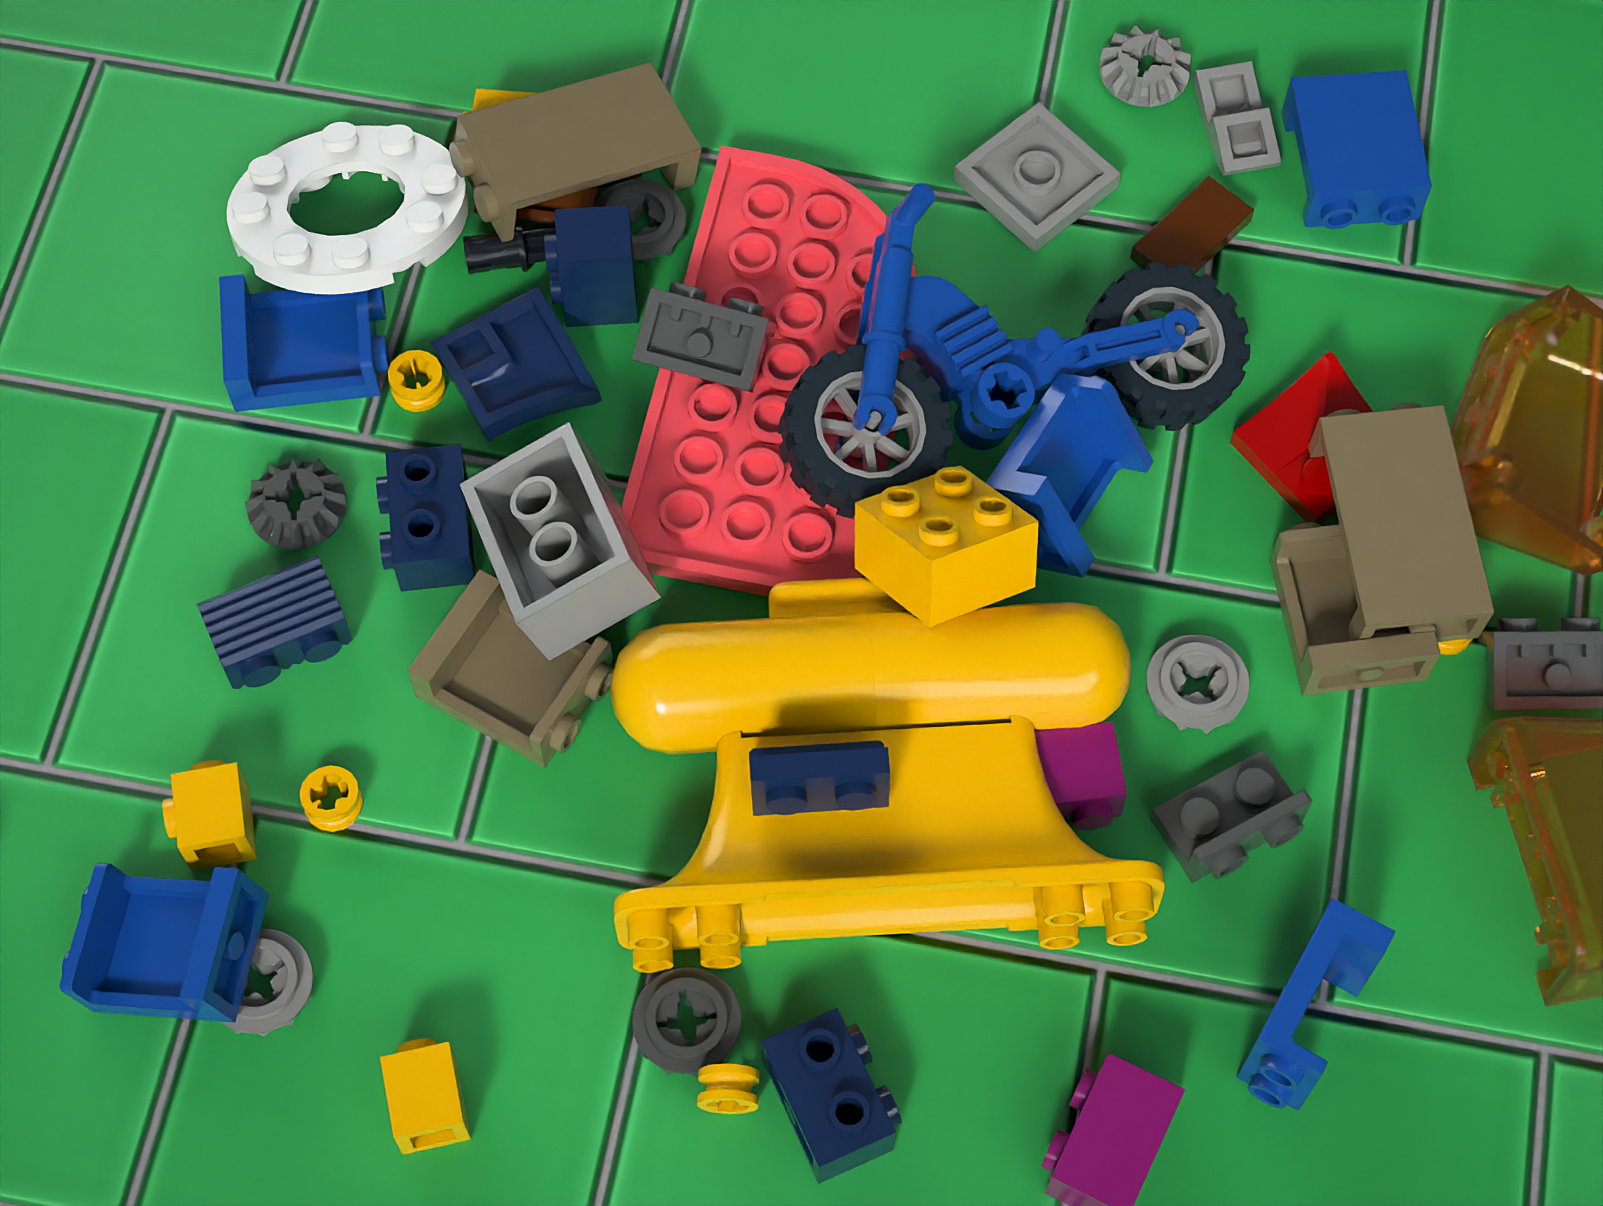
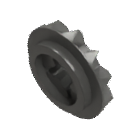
[594,180,686,266]
[245,455,347,550]
[632,967,741,1077]

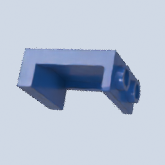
[1281,70,1432,229]
[219,274,390,412]
[986,373,1154,578]
[60,863,269,1023]
[1237,898,1396,1110]

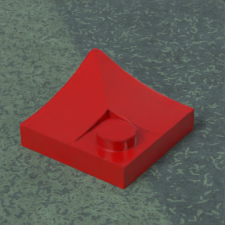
[1230,351,1374,524]

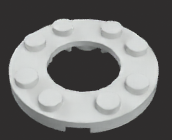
[226,122,469,294]

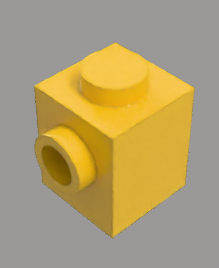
[162,760,257,871]

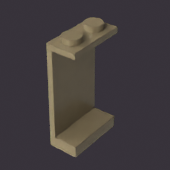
[449,62,702,243]
[1308,403,1494,642]

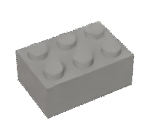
[459,422,661,661]

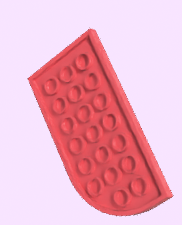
[621,145,917,597]

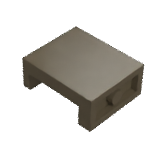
[1269,522,1441,696]
[408,569,614,768]

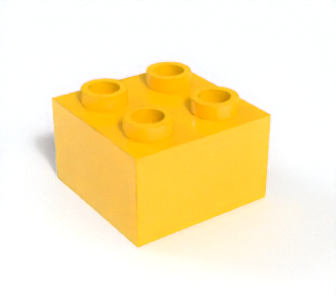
[855,465,1039,628]

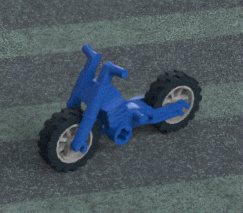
[778,184,1251,519]

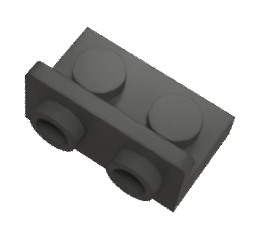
[632,282,777,393]
[1478,617,1603,710]
[1150,750,1313,883]

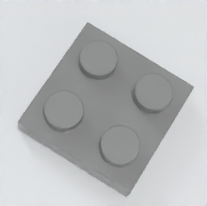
[953,102,1121,253]

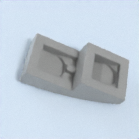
[1192,61,1282,176]

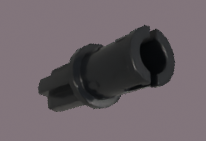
[463,224,556,275]

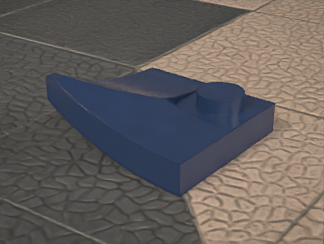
[431,286,602,441]

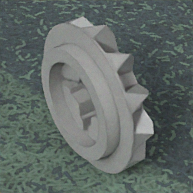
[1099,25,1191,107]
[1146,634,1250,734]
[221,929,315,1037]

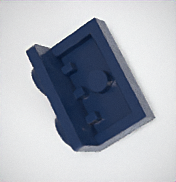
[749,740,890,816]

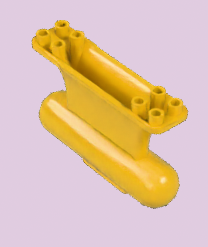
[610,577,1165,973]

